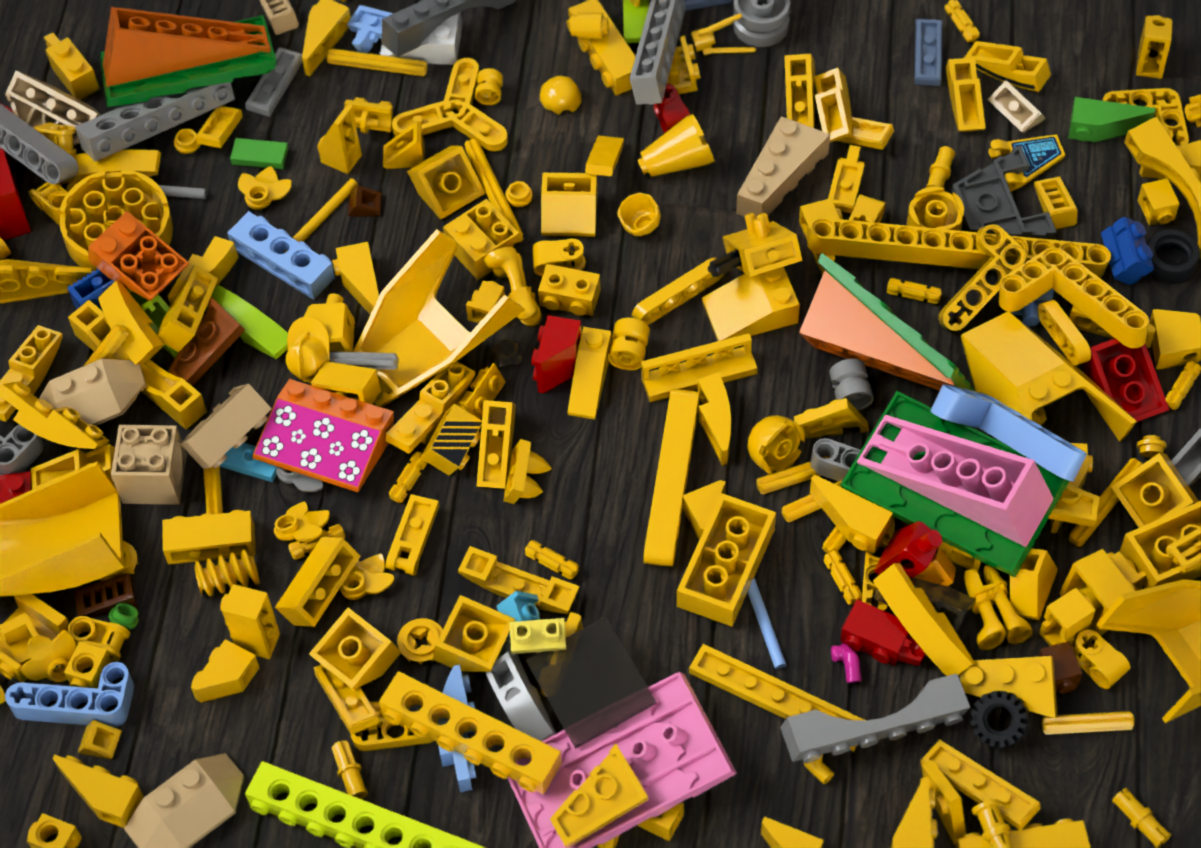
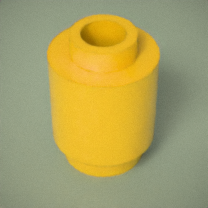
[570,13,609,39]

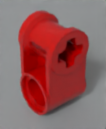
[654,83,690,133]

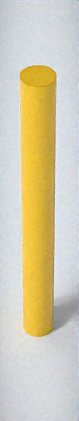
[283,178,358,254]

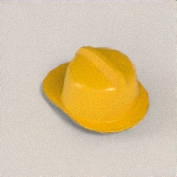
[286,316,330,383]

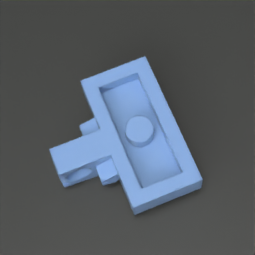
[347,5,393,53]

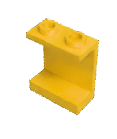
[0,594,69,683]

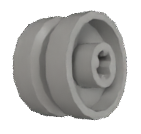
[733,0,791,47]

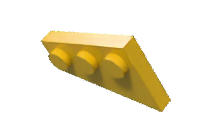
[960,656,1057,718]
[550,744,649,848]

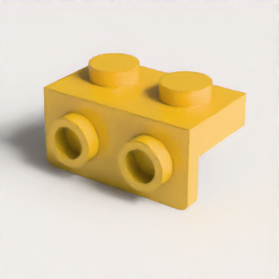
[667,36,701,95]

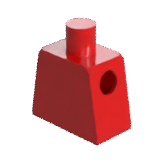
[874,521,942,580]

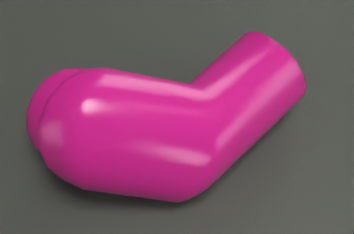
[831,643,862,683]

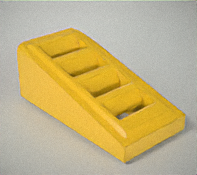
[1034,177,1078,229]

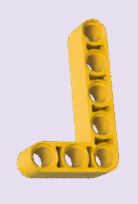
[999,247,1149,348]

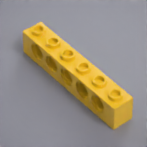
[379,671,562,795]

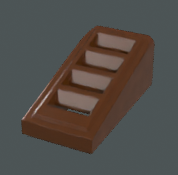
[74,573,138,618]

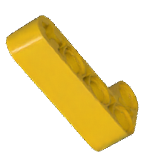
[938,224,1026,331]

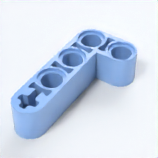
[5,662,134,727]

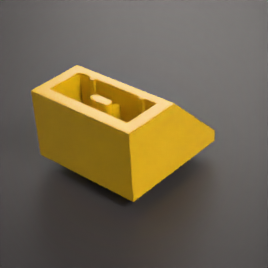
[541,173,598,237]
[443,199,520,280]

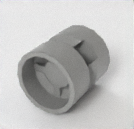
[829,359,874,411]

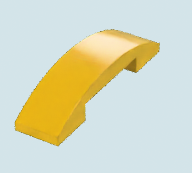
[458,546,579,614]

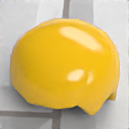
[539,76,582,115]
[618,193,661,236]

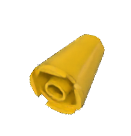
[637,114,715,177]

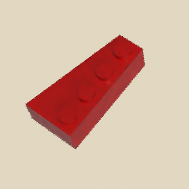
[0,148,31,241]

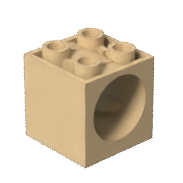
[111,425,187,505]

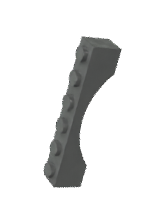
[382,0,518,57]

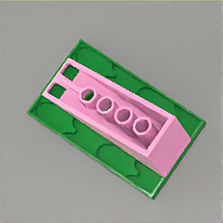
[840,391,1069,577]

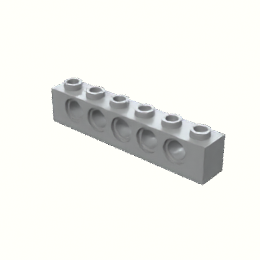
[630,0,686,105]
[75,82,235,162]

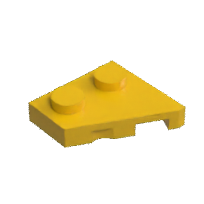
[920,760,966,846]

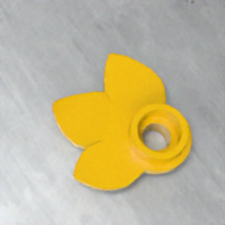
[238,166,292,210]
[274,502,330,542]
[340,554,395,600]
[20,630,76,682]

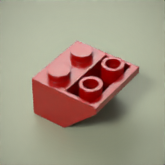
[532,315,582,393]

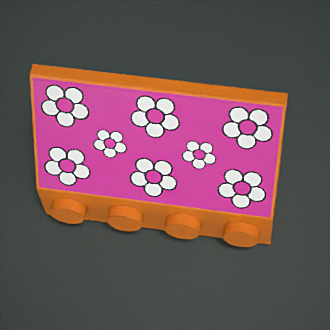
[253,379,394,492]

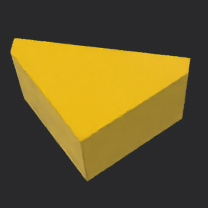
[383,121,425,169]
[683,480,726,540]

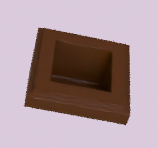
[348,185,382,217]

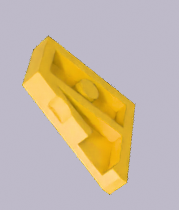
[794,398,869,438]

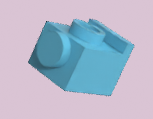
[497,590,540,637]

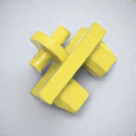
[509,618,566,654]

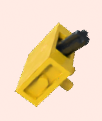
[707,213,803,277]

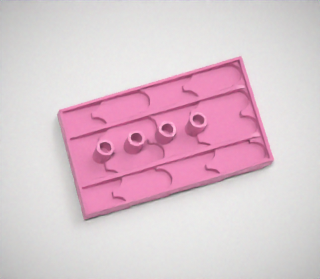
[507,672,737,848]

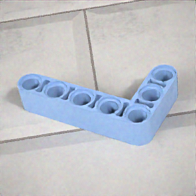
[930,384,1087,482]

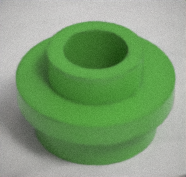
[109,603,139,629]

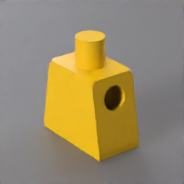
[1136,15,1172,79]
[304,294,355,352]
[1149,309,1201,370]

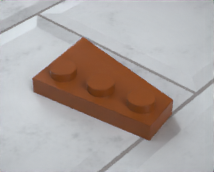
[168,297,245,386]

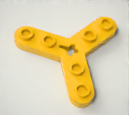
[392,58,508,151]

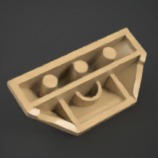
[5,71,100,147]
[39,359,147,426]
[124,753,244,848]

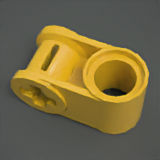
[33,123,76,156]
[29,182,68,225]
[849,194,886,223]
[533,238,586,277]
[68,616,130,662]
[1072,630,1130,689]

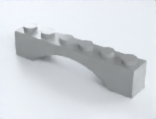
[780,674,970,763]

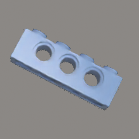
[227,211,335,300]

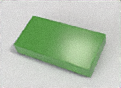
[230,138,289,169]

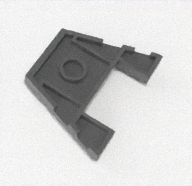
[951,145,1057,238]

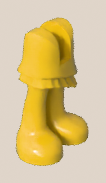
[484,247,541,327]
[964,565,1033,651]

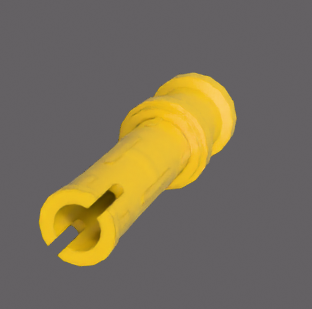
[972,799,1013,848]

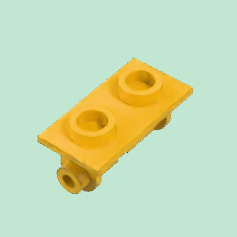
[456,363,506,420]

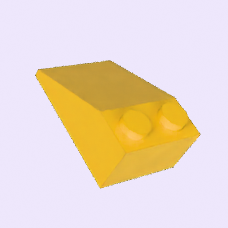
[702,267,800,341]

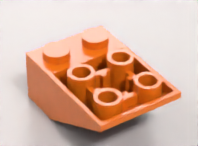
[88,211,189,301]

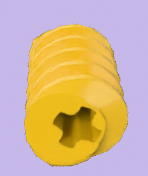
[195,549,260,596]

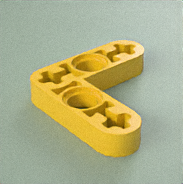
[1102,88,1189,146]

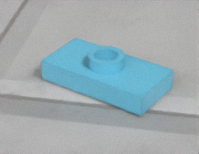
[220,443,277,483]

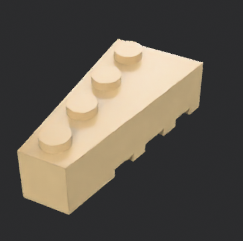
[736,117,830,218]

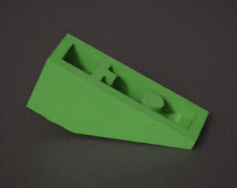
[1068,97,1155,142]

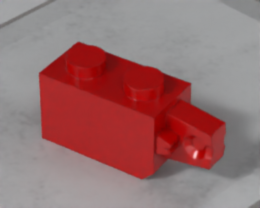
[840,599,926,666]

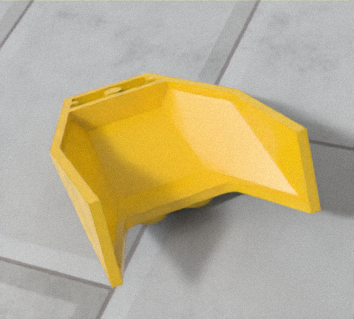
[353,229,526,408]
[961,312,1137,443]
[1096,579,1201,723]

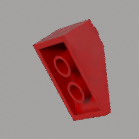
[1082,338,1170,422]

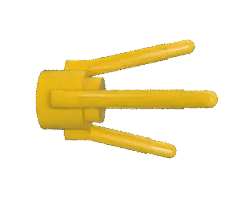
[691,13,756,56]

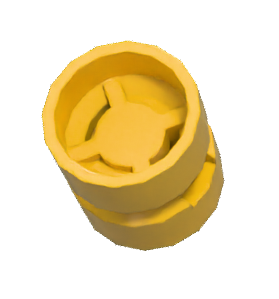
[608,318,650,371]

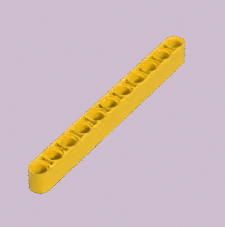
[807,218,1111,278]

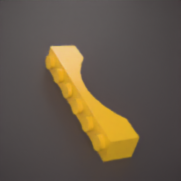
[1124,116,1201,259]
[68,300,207,430]

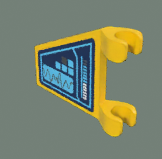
[988,134,1065,192]

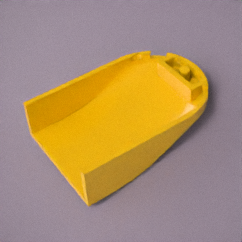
[0,461,124,597]

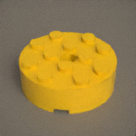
[59,169,173,271]

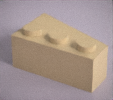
[180,383,272,469]

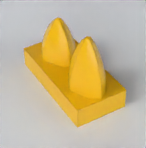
[503,439,552,504]

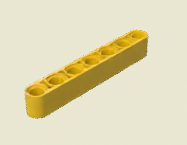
[643,389,700,567]

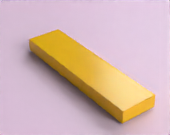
[920,739,1041,830]

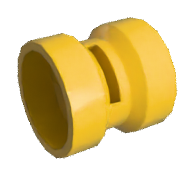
[475,68,503,105]

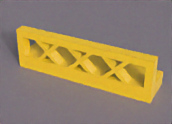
[641,333,757,402]

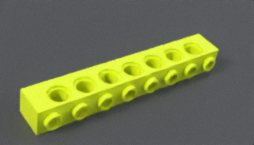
[245,761,485,848]

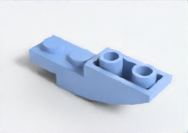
[437,665,476,793]

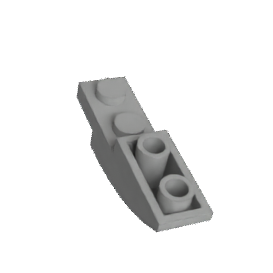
[485,637,556,741]

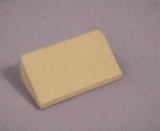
[987,80,1045,133]

